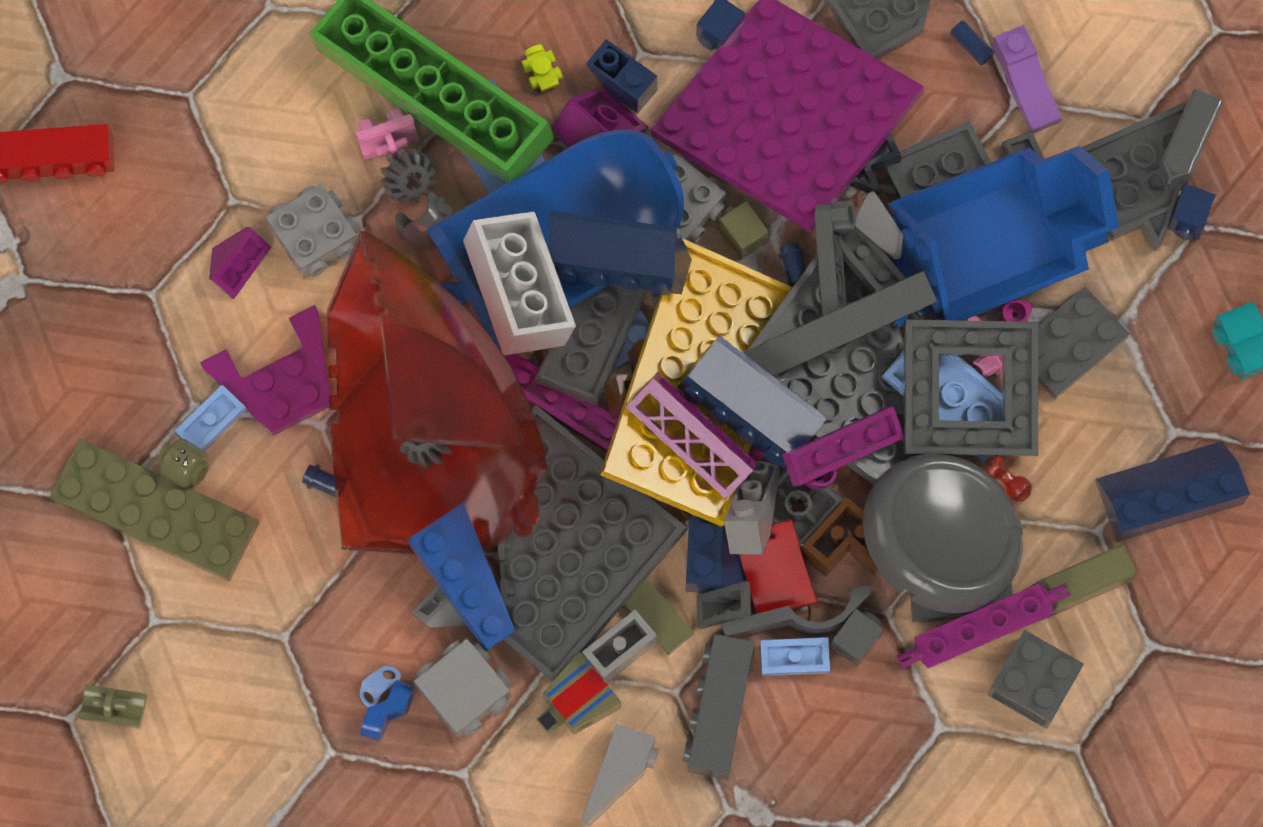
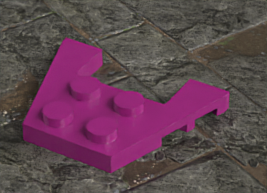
[200,305,332,436]

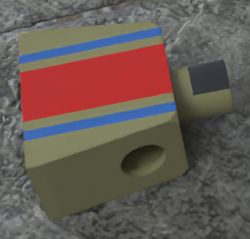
[536,652,621,735]

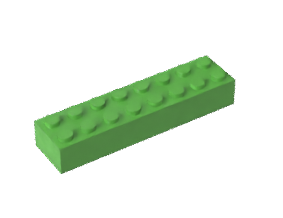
[309,0,554,183]

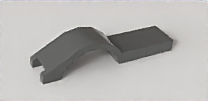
[721,585,871,639]

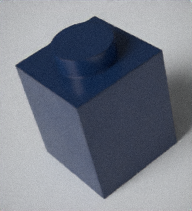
[696,0,745,50]
[1168,184,1216,240]

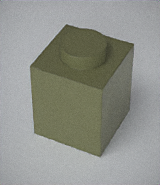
[719,201,769,260]

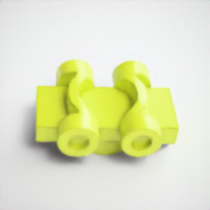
[521,44,563,92]

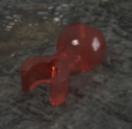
[986,456,1032,502]

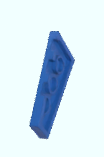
[407,502,515,651]

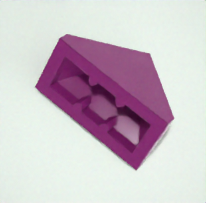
[209,227,271,299]

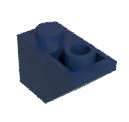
[586,39,658,114]

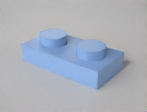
[175,385,246,451]
[760,637,830,676]

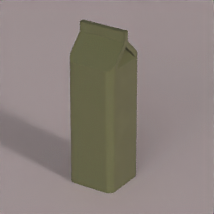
[1023,544,1137,617]

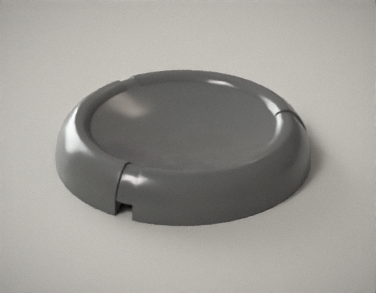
[863,454,1023,613]

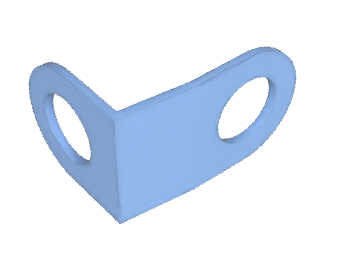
[359,666,401,707]

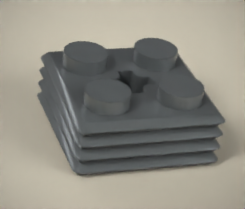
[772,467,844,550]

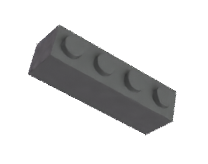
[683,634,754,780]

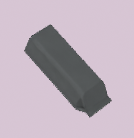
[1158,89,1224,196]

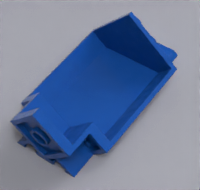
[881,146,1119,327]

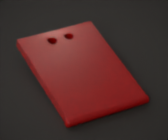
[739,519,818,614]

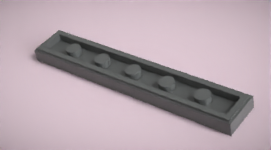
[742,271,937,376]

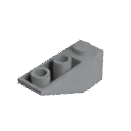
[724,461,780,555]

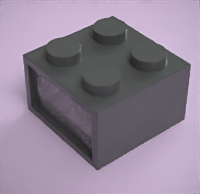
[988,630,1084,729]

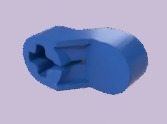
[360,680,415,742]

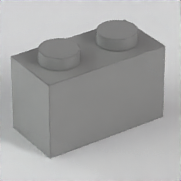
[582,609,657,684]

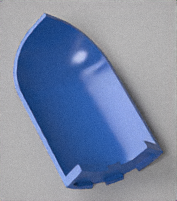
[427,130,684,349]

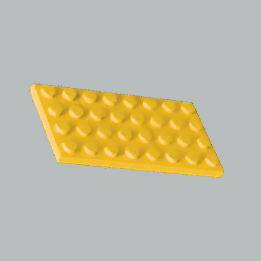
[600,238,792,527]

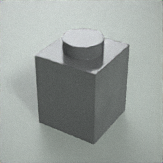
[830,609,883,667]

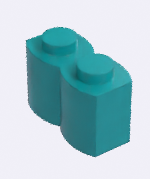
[1212,302,1263,381]

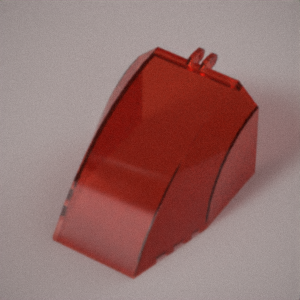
[327,230,547,554]

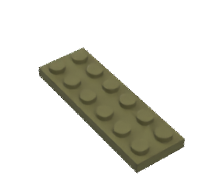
[49,439,260,582]

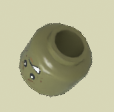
[158,439,210,488]

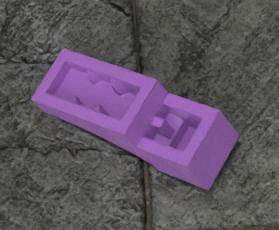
[992,25,1062,133]

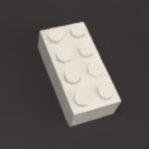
[463,212,576,355]

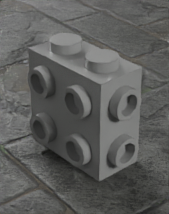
[673,153,727,244]
[266,183,360,279]
[414,639,511,739]

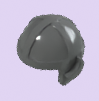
[395,192,453,250]

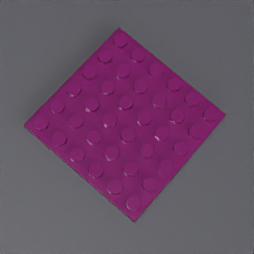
[651,0,924,233]

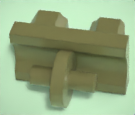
[79,684,147,729]

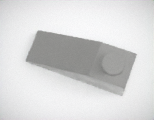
[581,724,659,827]

